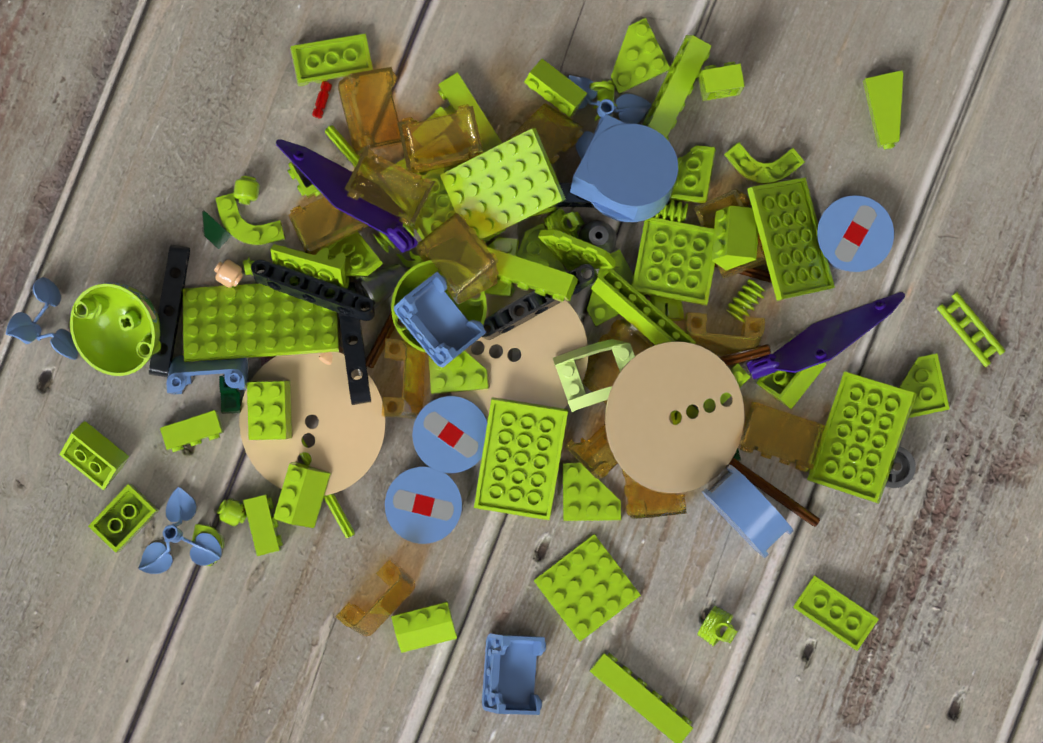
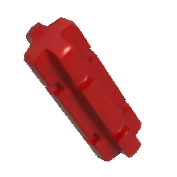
[312,81,332,119]

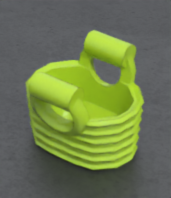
[544,207,585,239]
[697,606,738,647]

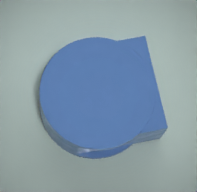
[570,114,678,222]
[702,465,793,558]

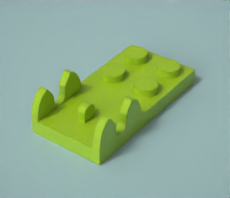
[290,33,373,86]
[270,244,349,289]
[793,575,879,651]

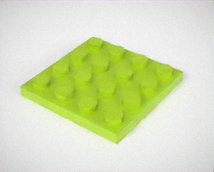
[632,217,715,306]
[533,534,641,642]

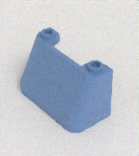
[394,272,486,367]
[166,355,249,395]
[482,633,546,715]

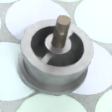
[885,446,916,488]

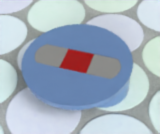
[817,195,894,272]
[412,396,487,473]
[385,467,462,544]

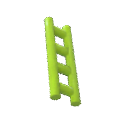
[937,292,1006,368]

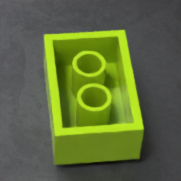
[698,62,745,102]
[247,380,292,440]
[88,484,159,553]

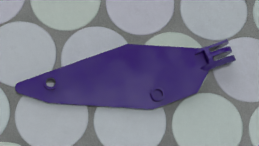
[276,139,418,253]
[747,292,905,379]

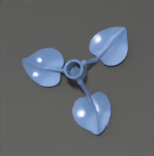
[568,75,651,159]
[6,277,78,360]
[138,487,222,574]

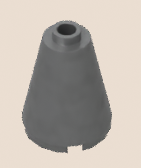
[579,221,617,254]
[353,263,408,309]

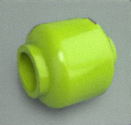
[233,176,260,205]
[217,498,247,527]

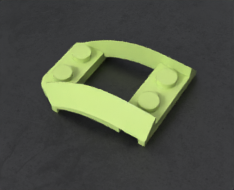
[553,339,635,412]

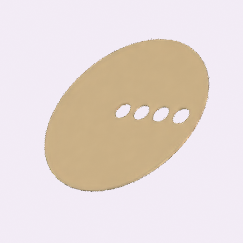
[451,283,588,422]
[605,342,744,493]
[239,352,385,496]

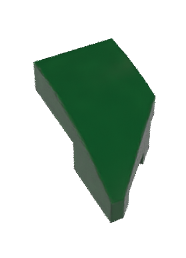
[202,210,232,249]
[219,376,241,414]

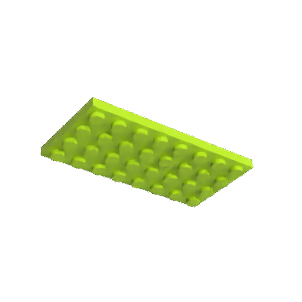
[183,282,339,362]

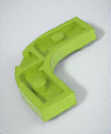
[724,142,805,184]
[215,193,285,245]

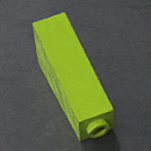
[863,70,903,150]

